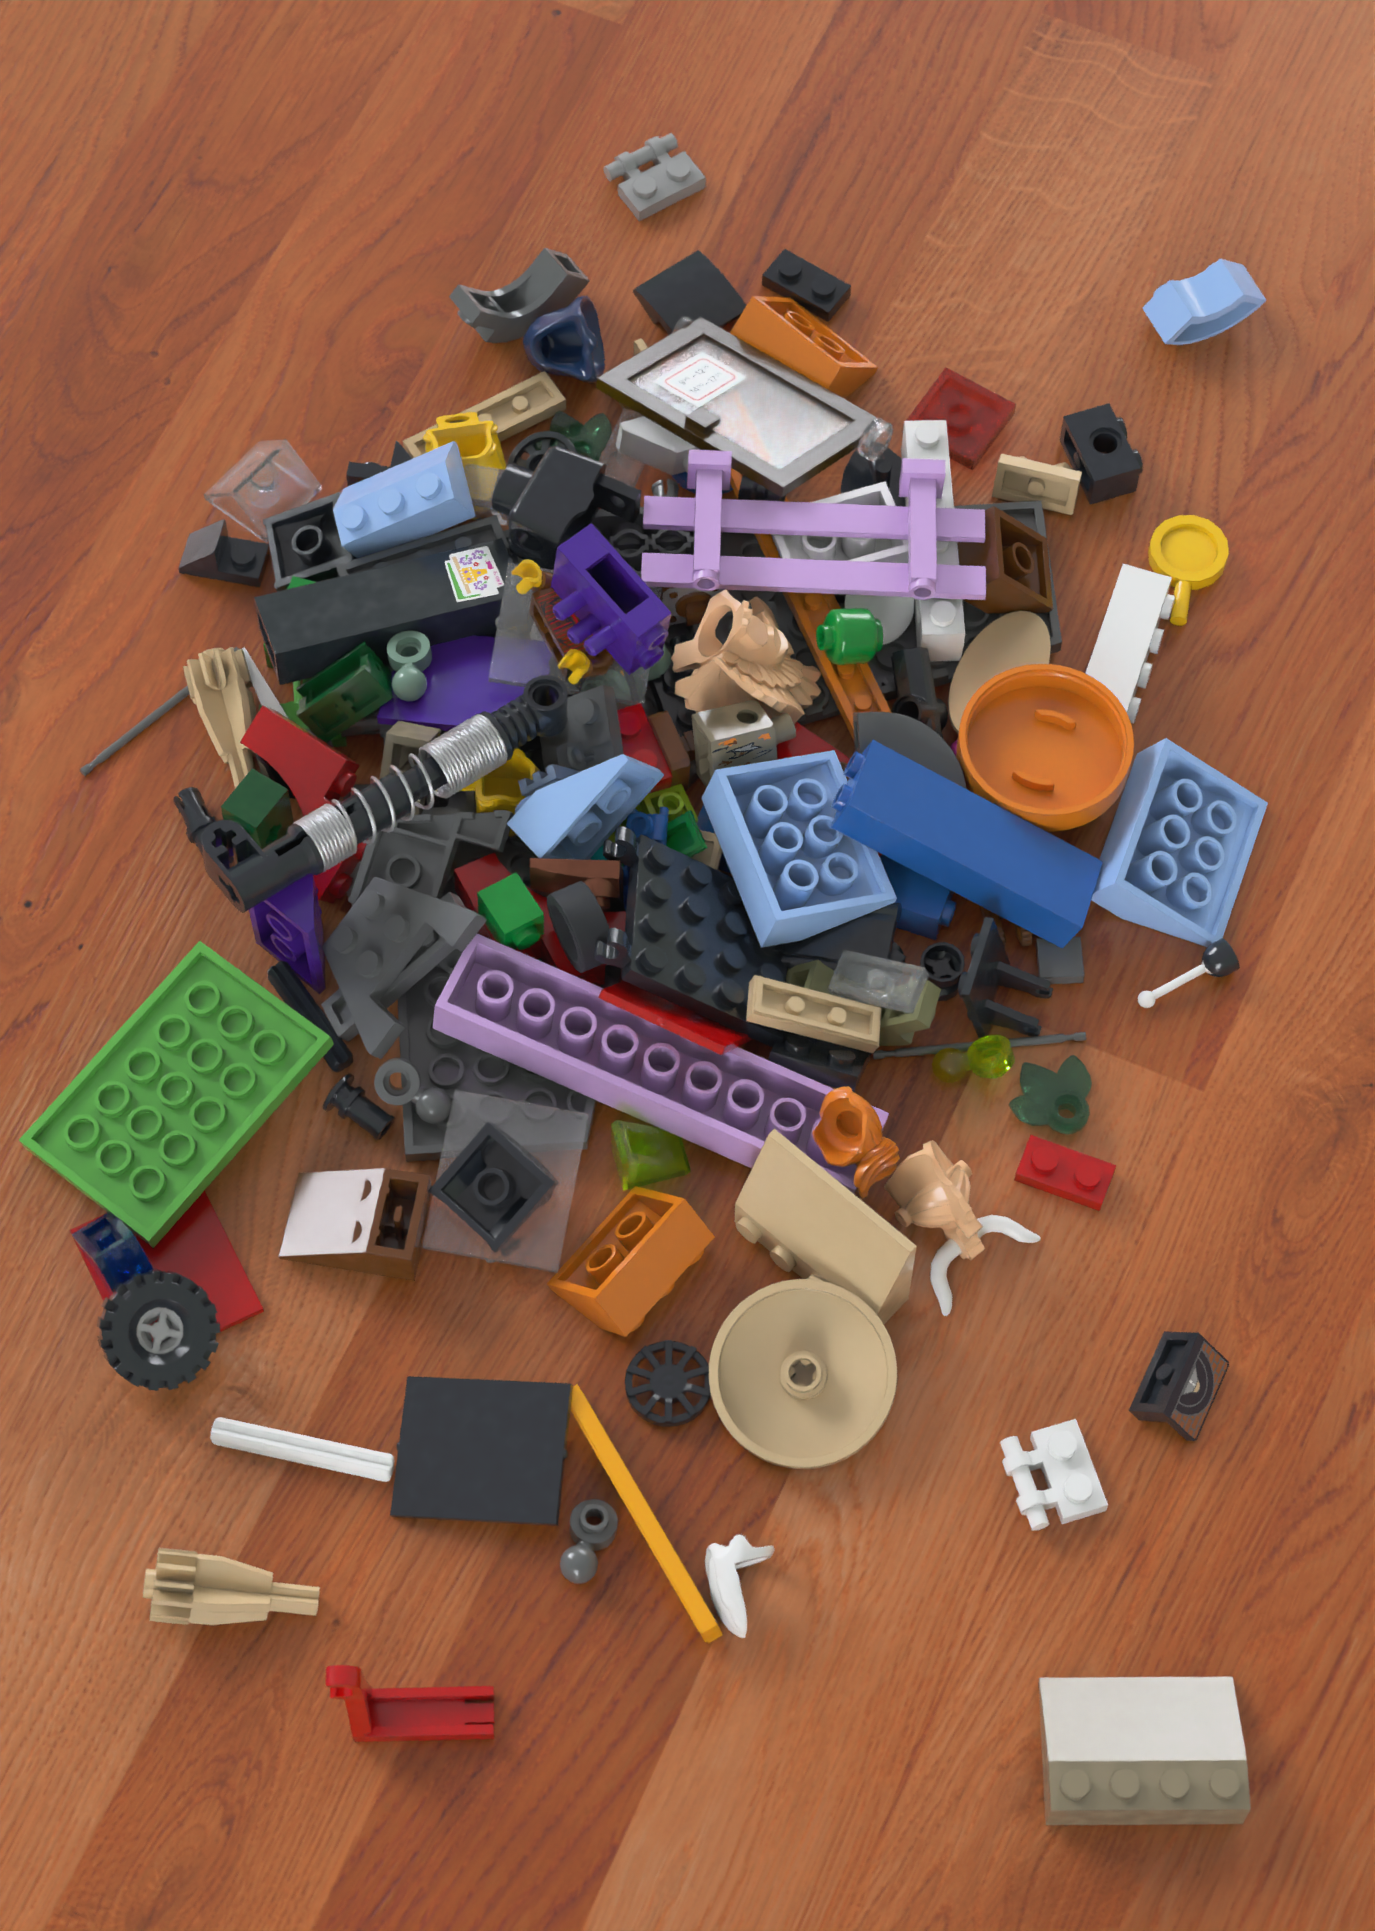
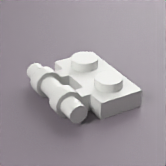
[1000,1419,1108,1531]

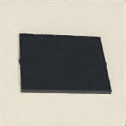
[390,1376,573,1526]

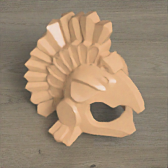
[671,590,821,723]

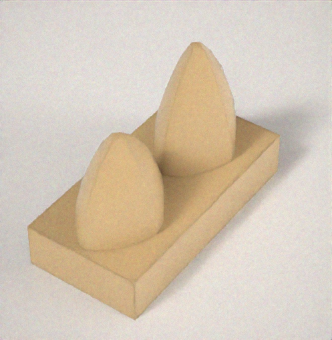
[992,453,1082,515]

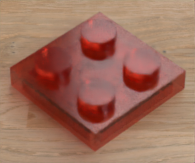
[902,368,1016,470]

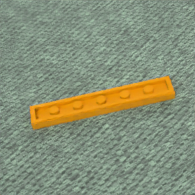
[570,1384,723,1644]

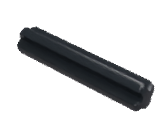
[267,961,353,1072]

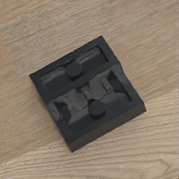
[632,250,747,353]

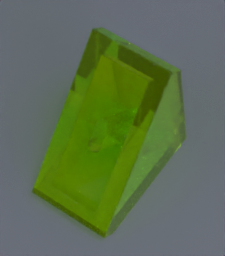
[611,1120,691,1191]

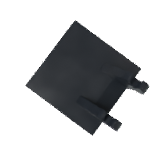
[958,917,1053,1040]

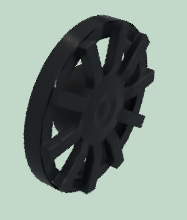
[625,1340,711,1427]

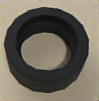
[547,881,609,973]

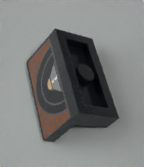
[1129,1331,1229,1441]

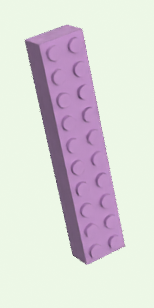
[433,934,889,1194]

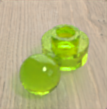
[932,1035,1015,1083]

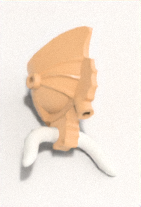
[884,1140,1041,1316]

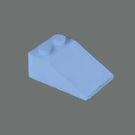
[507,754,664,860]

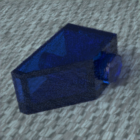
[71,1212,154,1295]

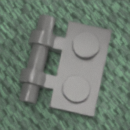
[603,133,706,221]

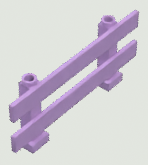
[641,450,986,600]

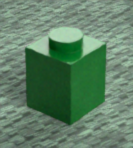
[477,872,544,950]

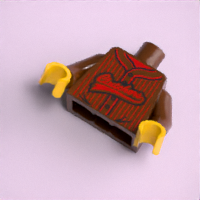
[511,559,616,685]

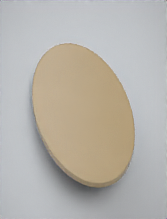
[948,611,1051,734]

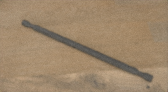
[80,647,239,776]
[873,1032,1086,1060]

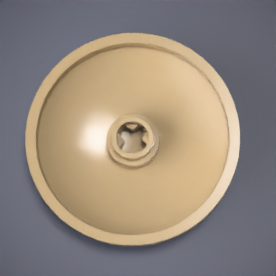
[709,1279,897,1469]

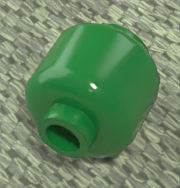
[816,608,883,665]

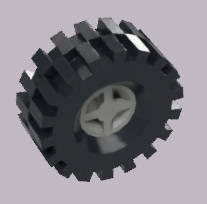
[97,1269,220,1391]

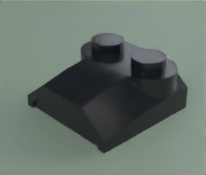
[263,492,358,592]
[428,1121,559,1253]

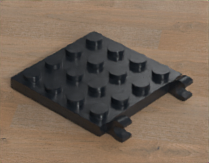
[594,826,787,1048]

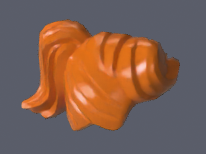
[812,1086,900,1199]

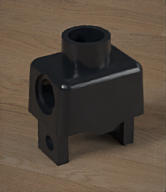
[492,446,641,573]

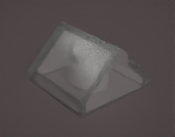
[204,439,321,543]

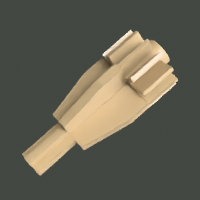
[183,647,257,788]
[142,1548,320,1625]

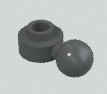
[374,1058,452,1123]
[560,1499,618,1584]

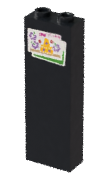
[254,538,532,685]

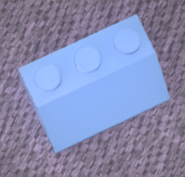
[333,441,476,558]

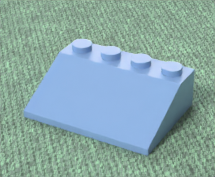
[1091,738,1268,947]
[701,750,897,948]

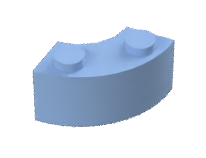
[1143,259,1267,345]

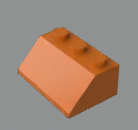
[730,296,878,410]
[547,1186,715,1337]

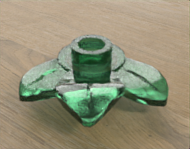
[536,411,612,462]
[1009,1055,1092,1134]

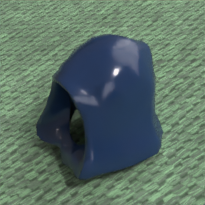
[523,295,605,384]

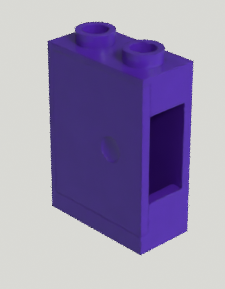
[551,523,672,675]

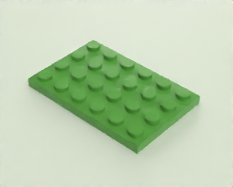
[19,941,334,1248]

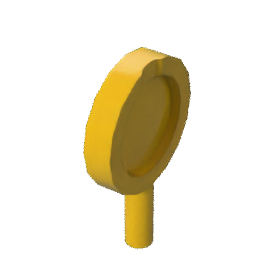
[1148,515,1229,626]

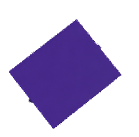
[377,635,553,731]

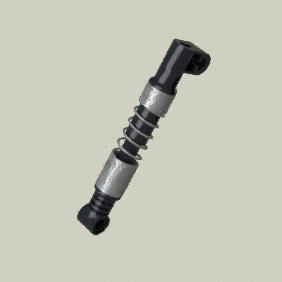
[201,675,568,913]

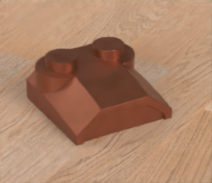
[530,858,624,912]

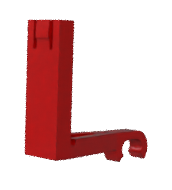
[325,1665,495,1742]

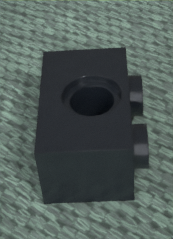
[1060,403,1143,505]

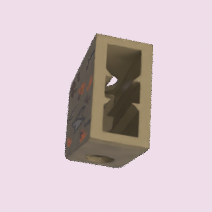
[692,700,796,788]

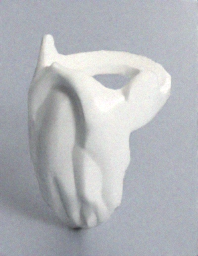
[705,1534,775,1638]

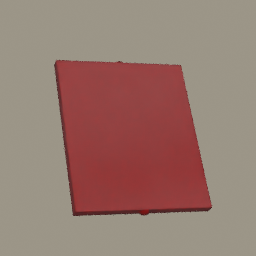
[598,981,753,1055]
[70,1190,264,1341]

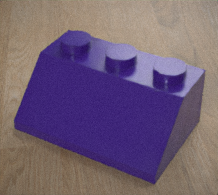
[249,874,326,994]

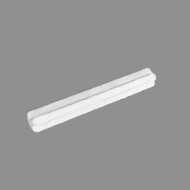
[210,1417,395,1482]

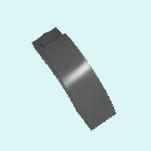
[449,248,590,343]
[853,712,966,789]

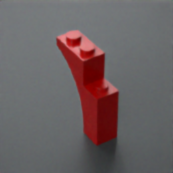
[240,705,368,904]

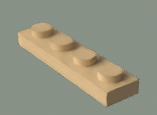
[403,371,566,458]

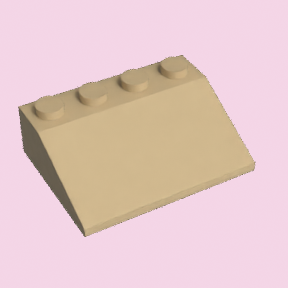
[734,1128,917,1324]

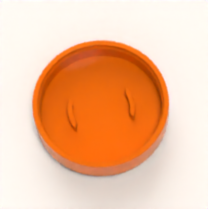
[956,664,1134,832]

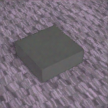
[1035,937,1084,984]

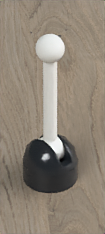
[1138,938,1240,1008]

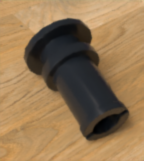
[323,1073,395,1141]

